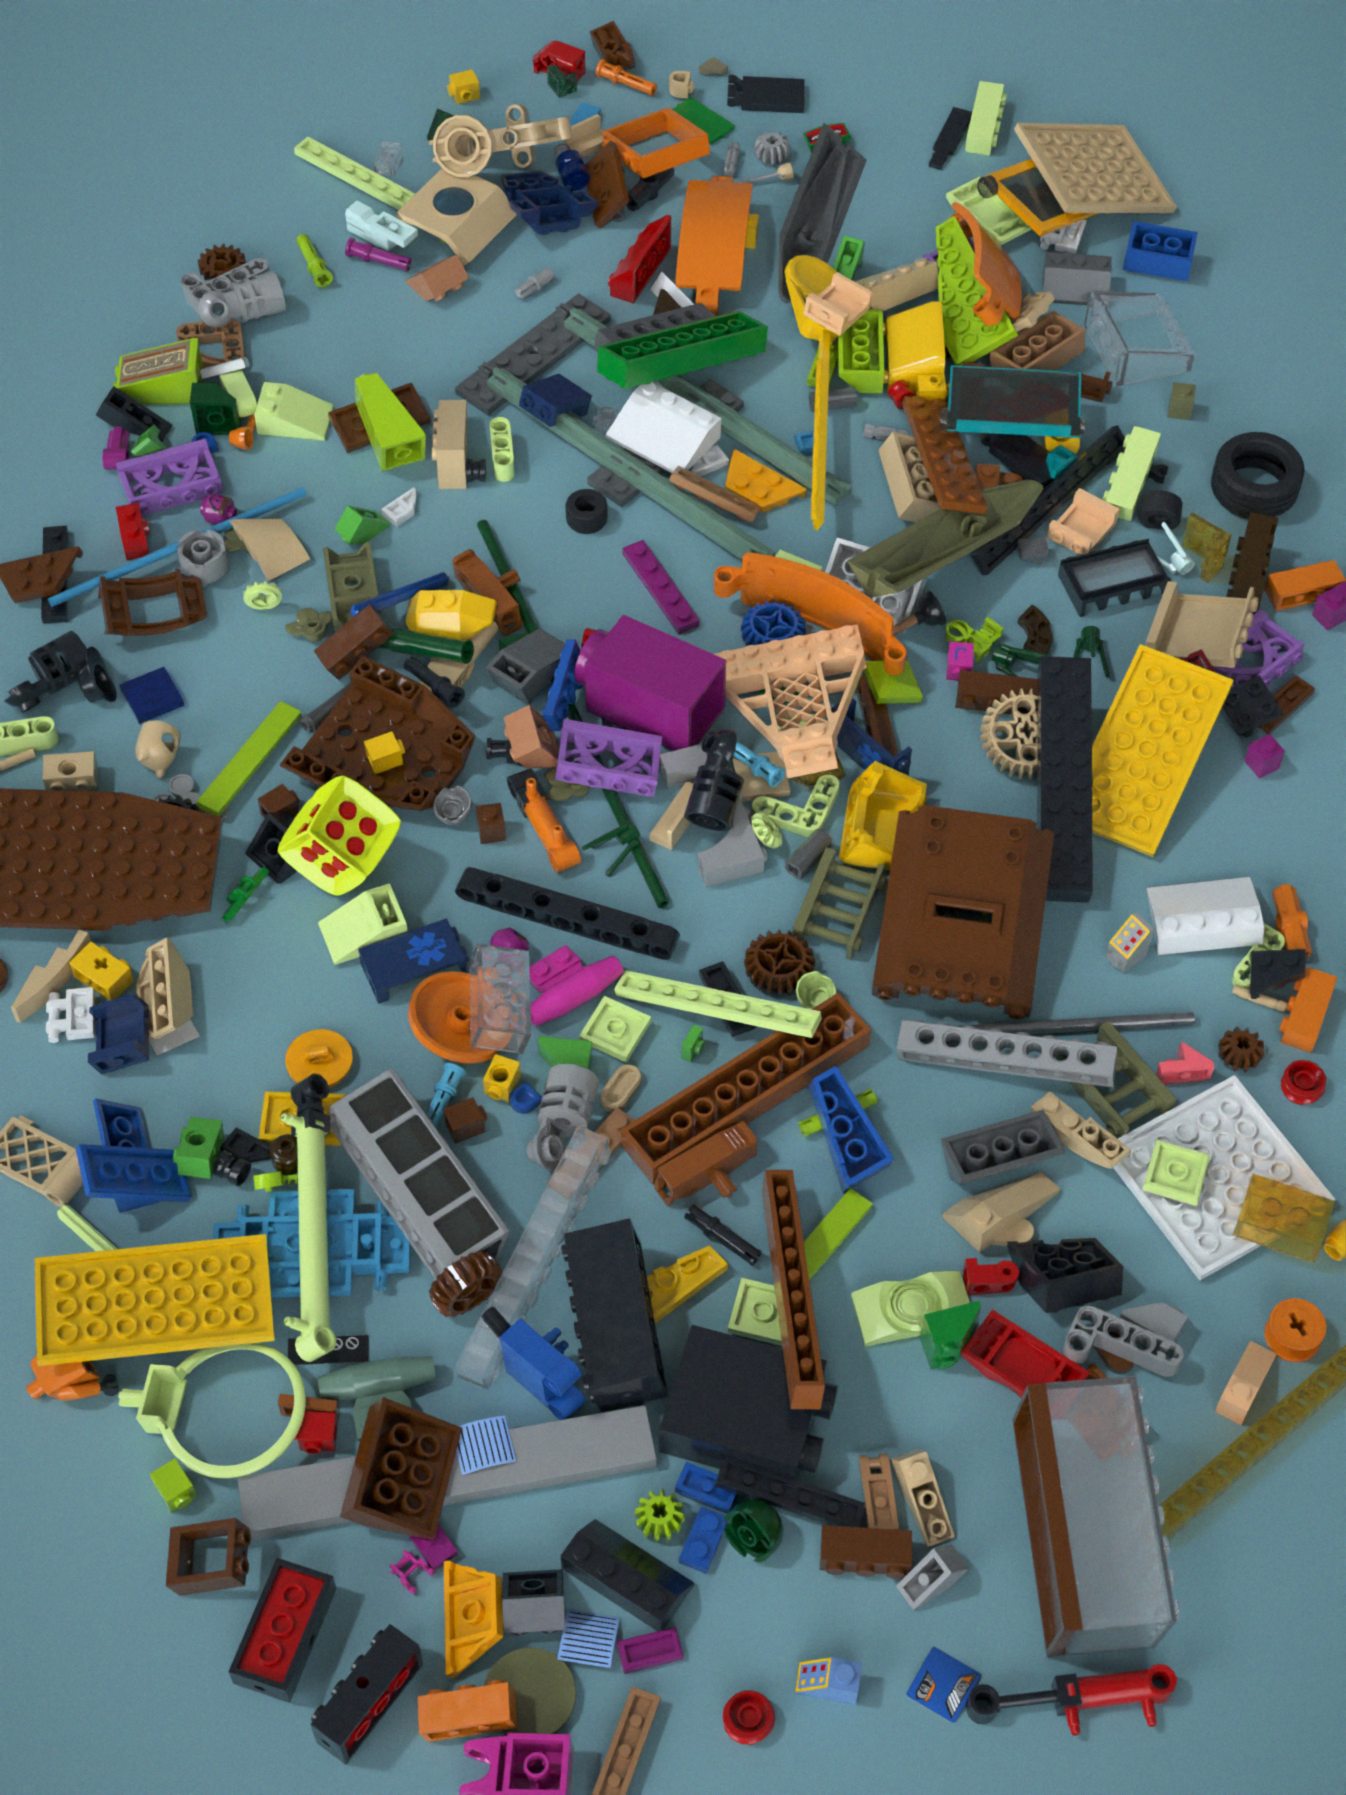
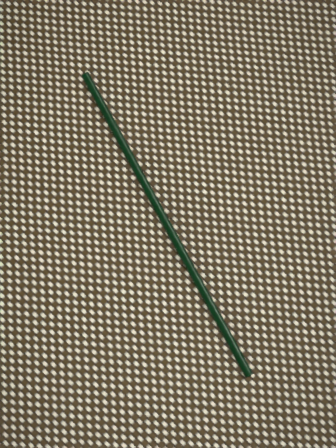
[477,520,669,908]

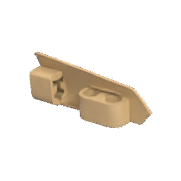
[419,621,499,699]

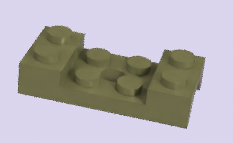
[323,542,381,632]

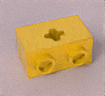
[69,941,134,1001]

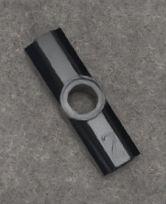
[626,168,675,211]

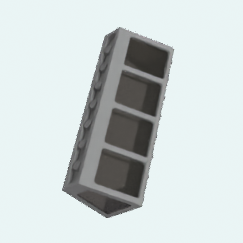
[328,1068,509,1280]

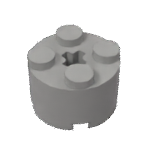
[177,530,229,587]

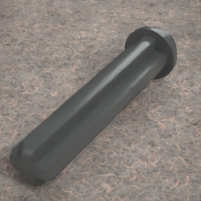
[299,682,351,732]

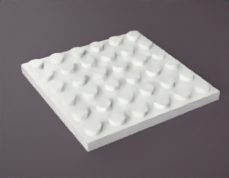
[1113,1075,1336,1281]

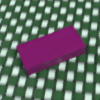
[617,1627,683,1674]

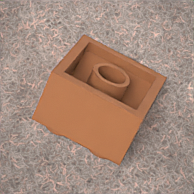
[405,254,469,302]
[503,705,559,768]

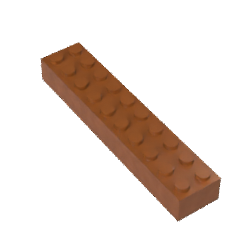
[620,993,871,1185]

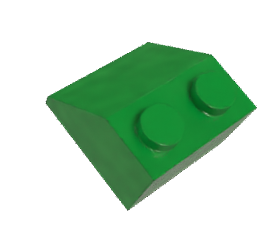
[920,1301,981,1369]

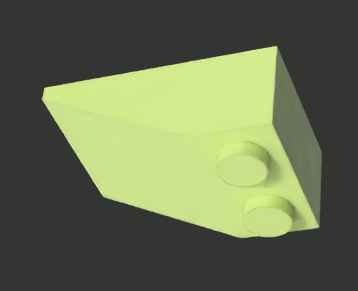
[254,382,334,441]

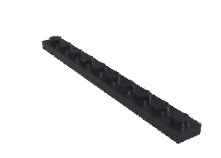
[971,425,1125,575]

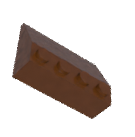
[340,1397,462,1540]

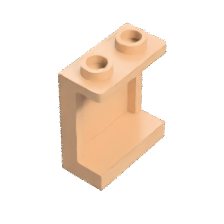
[803,272,873,335]
[1047,488,1120,555]

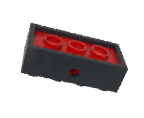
[228,1558,337,1703]
[310,1624,423,1765]

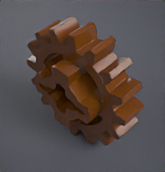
[198,244,246,280]

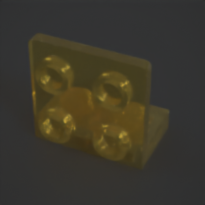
[1182,513,1232,583]

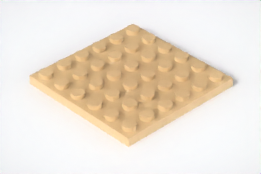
[1014,123,1177,214]

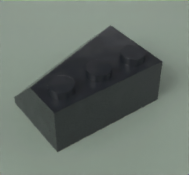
[1007,1238,1123,1313]

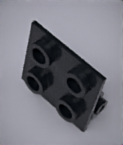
[1222,675,1284,738]

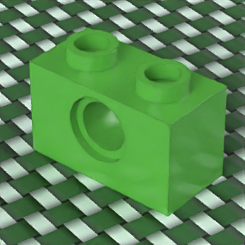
[173,1117,224,1179]

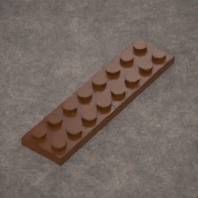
[902,396,988,514]

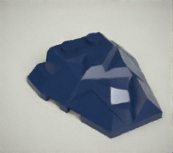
[501,170,598,235]

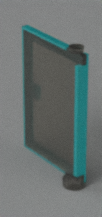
[940,365,1085,438]

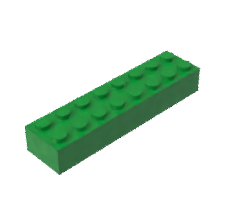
[597,311,768,389]

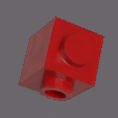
[294,1412,338,1454]

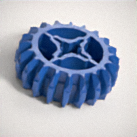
[741,599,806,646]

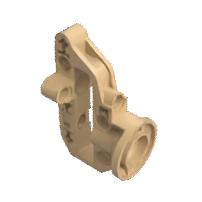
[429,104,573,177]

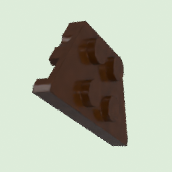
[0,546,83,603]

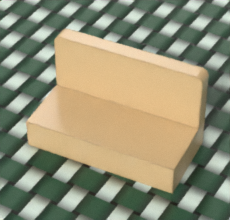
[564,114,604,161]

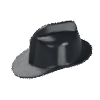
[78,646,117,702]

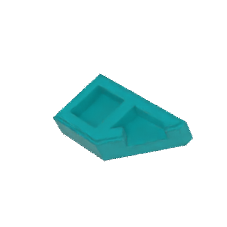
[1046,445,1079,479]

